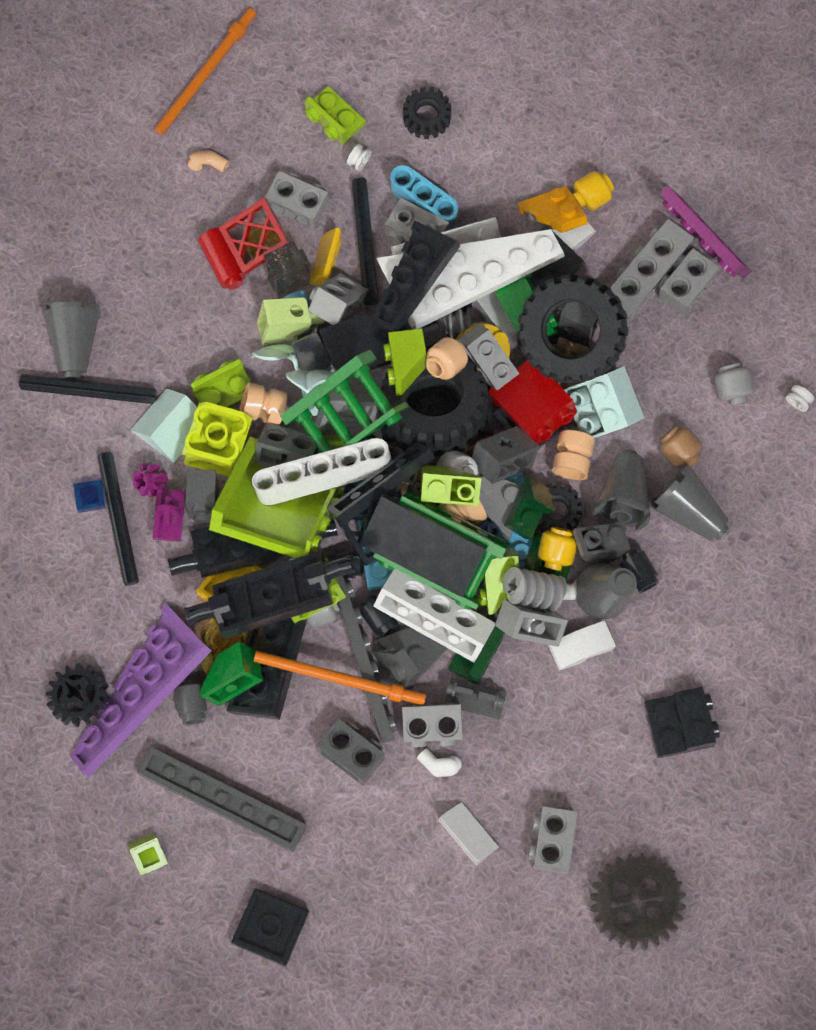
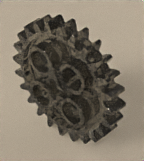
[589,853,686,951]

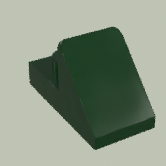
[504,475,555,539]

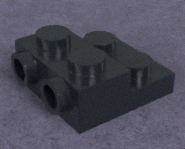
[644,687,720,758]

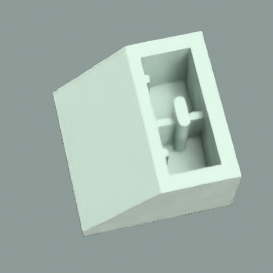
[564,366,644,438]

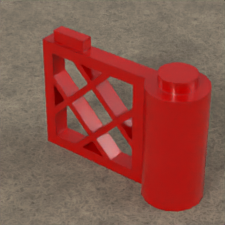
[197,198,291,290]

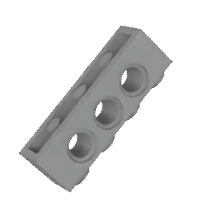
[607,219,695,325]

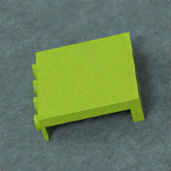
[209,437,347,558]

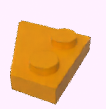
[518,186,588,233]

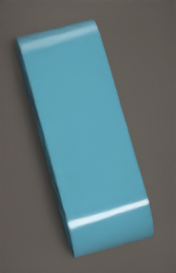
[390,165,458,228]

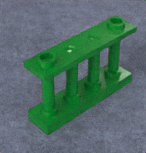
[280,350,409,453]
[373,491,510,610]

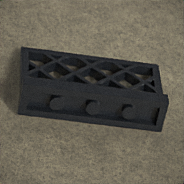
[327,442,441,566]

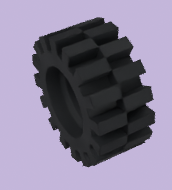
[403,87,451,139]
[537,483,583,533]

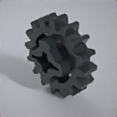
[45,663,110,727]

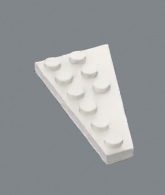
[376,229,564,330]

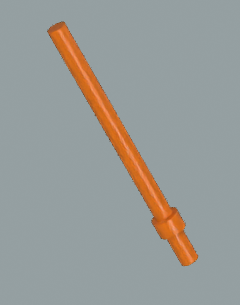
[154,8,257,136]
[254,651,426,706]

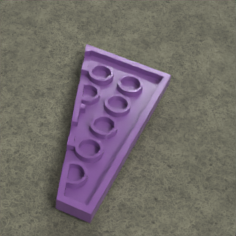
[70,603,212,777]

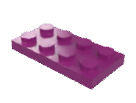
[660,186,752,279]

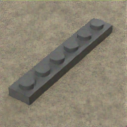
[338,576,397,743]
[137,747,307,853]

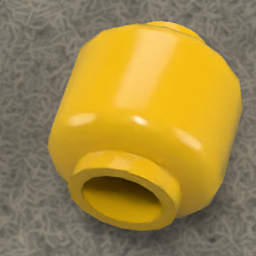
[572,171,614,211]
[538,526,578,571]

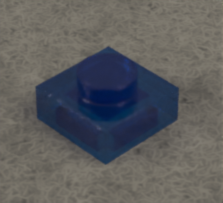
[73,479,106,513]

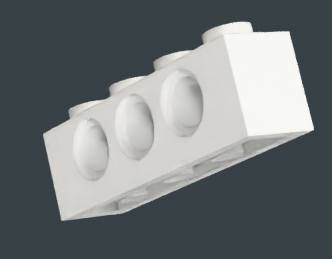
[373,568,495,662]

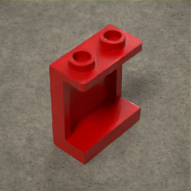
[488,359,577,444]

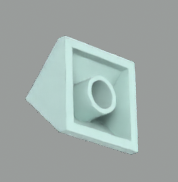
[131,389,197,463]

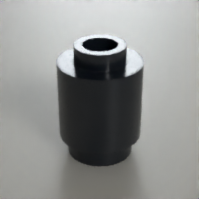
[620,549,659,593]
[360,595,400,639]

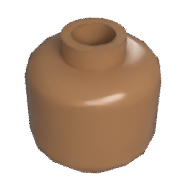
[660,425,702,467]

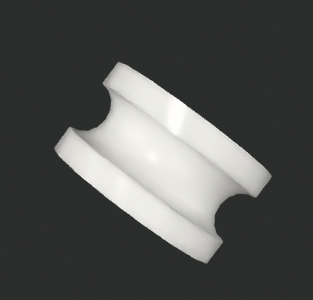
[347,144,372,171]
[786,385,814,412]

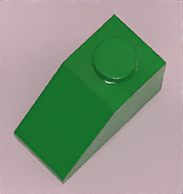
[199,642,263,706]

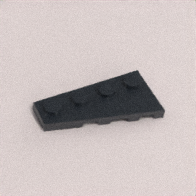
[371,220,460,332]

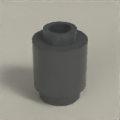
[175,680,208,725]

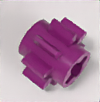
[133,462,168,497]

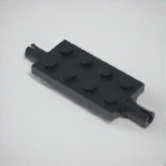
[167,518,338,578]
[184,550,355,639]

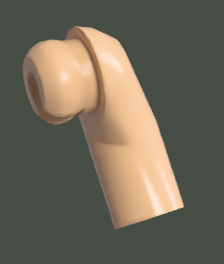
[188,150,230,172]

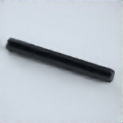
[352,177,378,305]
[19,374,157,404]
[98,452,139,586]

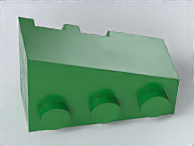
[495,273,559,339]

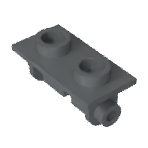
[444,678,507,720]

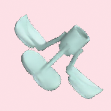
[251,344,380,416]

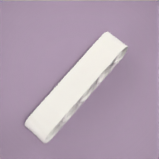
[252,438,392,505]

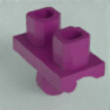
[152,489,186,542]

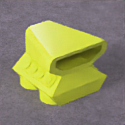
[182,402,253,477]

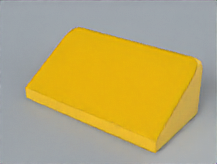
[309,228,342,286]

